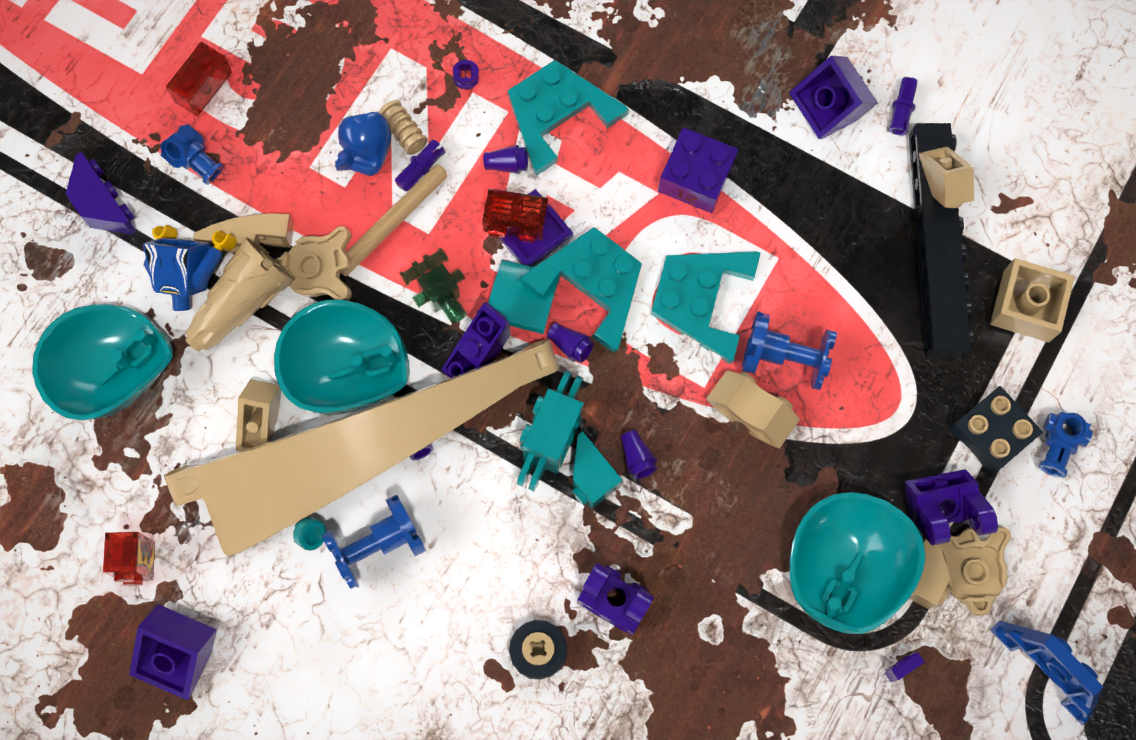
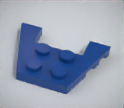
[990,621,1103,725]

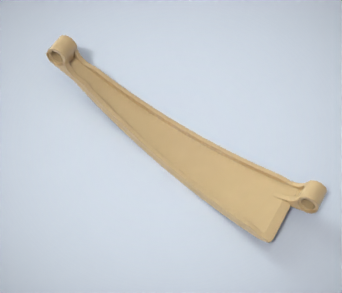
[163,339,559,556]

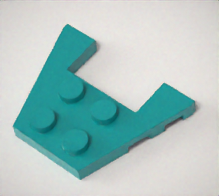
[507,60,629,176]
[518,227,642,353]
[651,251,761,364]

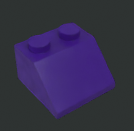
[789,55,878,139]
[129,604,217,700]

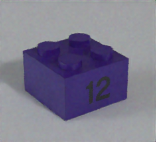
[658,127,738,214]

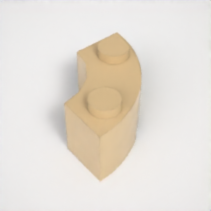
[706,370,800,449]

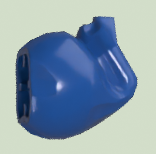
[335,112,392,176]

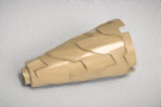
[185,238,295,352]

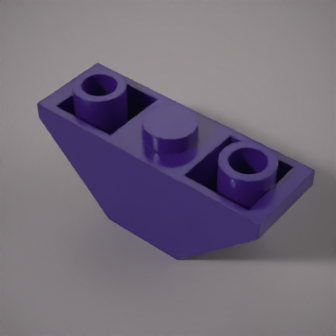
[65,152,136,234]
[441,302,511,378]

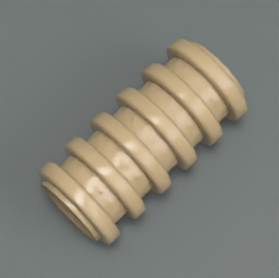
[379,100,428,155]

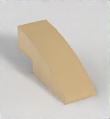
[193,213,295,253]

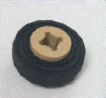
[509,620,567,680]

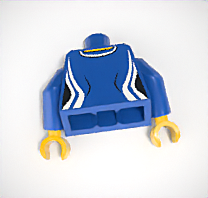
[143,225,237,311]

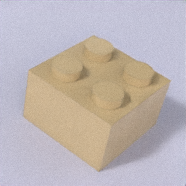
[990,258,1075,343]

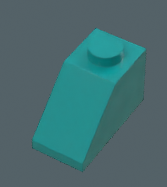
[572,431,623,509]

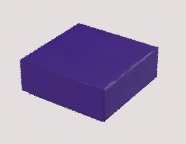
[885,652,925,682]

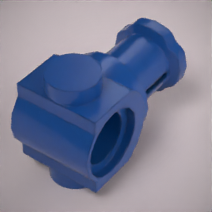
[160,124,224,185]
[1039,411,1093,478]

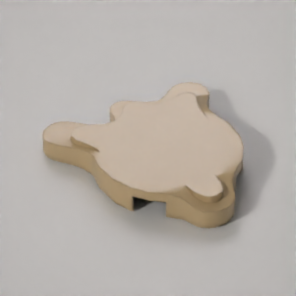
[277,226,352,301]
[940,527,1011,616]

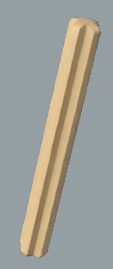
[341,164,448,276]

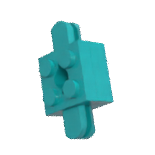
[516,371,584,492]

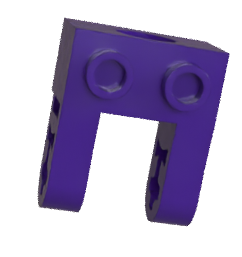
[905,469,998,546]
[577,562,655,636]

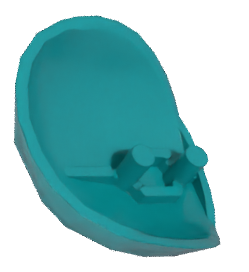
[274,300,410,415]
[32,304,173,421]
[790,492,925,634]

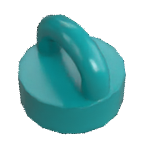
[293,517,327,551]

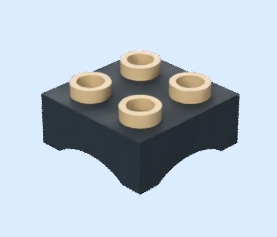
[949,386,1043,476]

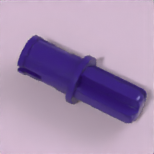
[889,76,918,136]
[395,139,446,191]

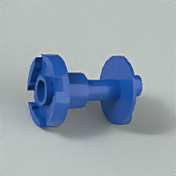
[742,311,837,390]
[321,494,426,589]

